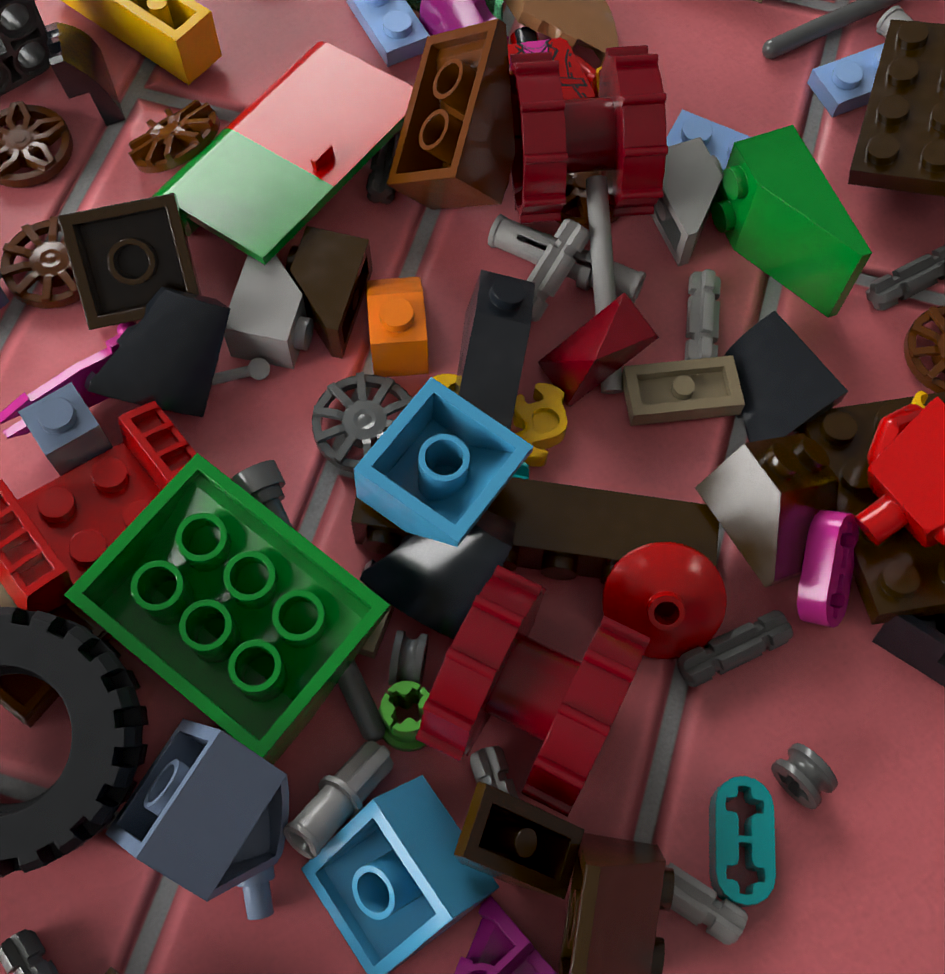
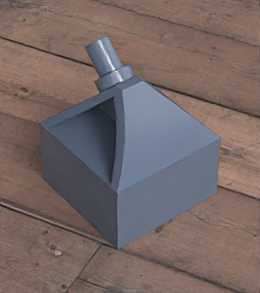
[105,718,289,920]

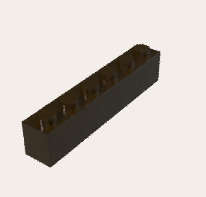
[351,477,719,585]

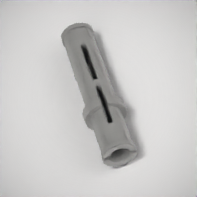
[488,214,646,303]

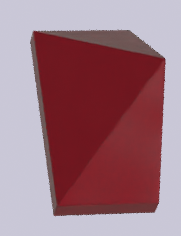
[538,292,659,406]

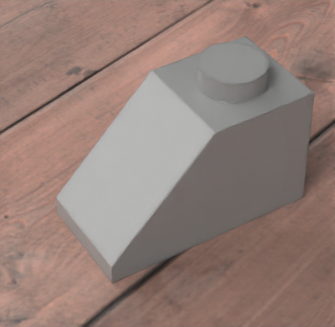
[650,137,723,267]
[224,255,314,369]

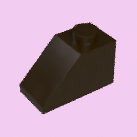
[286,226,372,359]
[454,782,585,899]

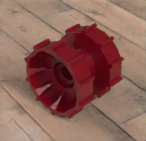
[509,45,668,224]
[415,565,651,817]

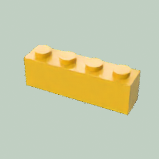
[61,0,222,85]

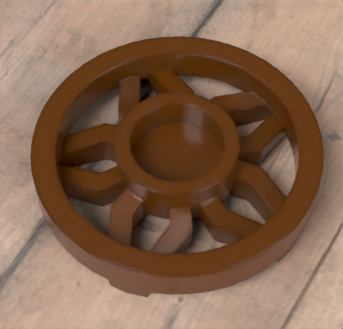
[0,101,73,188]

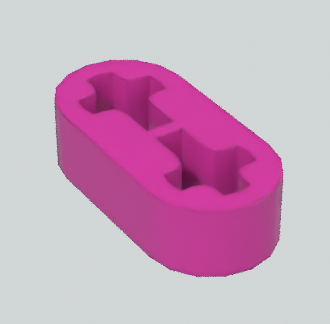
[797,510,859,628]

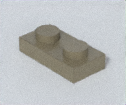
[622,355,745,426]

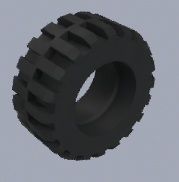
[0,607,149,878]

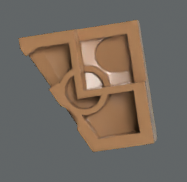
[504,0,619,66]

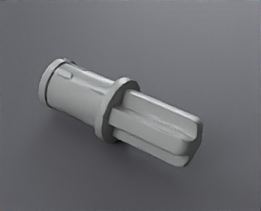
[283,740,394,859]

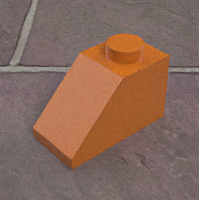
[367,276,429,377]

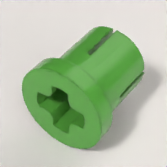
[378,681,430,752]

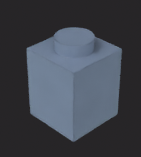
[18,382,113,476]

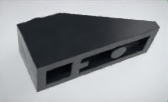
[455,270,535,430]

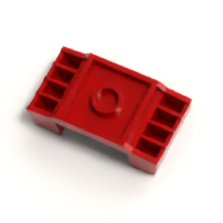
[0,401,196,613]

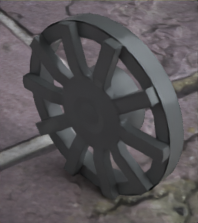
[312,372,413,473]

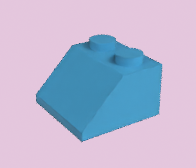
[353,377,534,547]
[301,775,499,974]

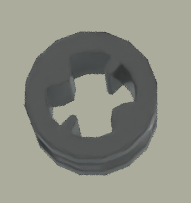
[388,630,429,686]
[771,743,838,809]

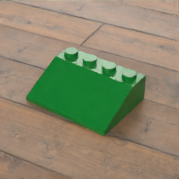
[64,453,390,765]

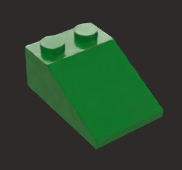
[711,125,872,318]

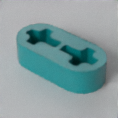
[709,776,776,908]

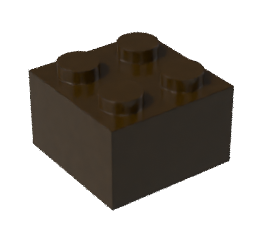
[57,193,202,330]

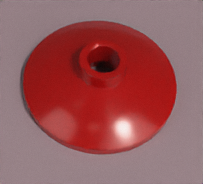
[602,542,727,659]

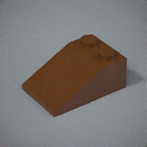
[386,18,515,210]

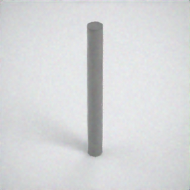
[585,175,623,394]

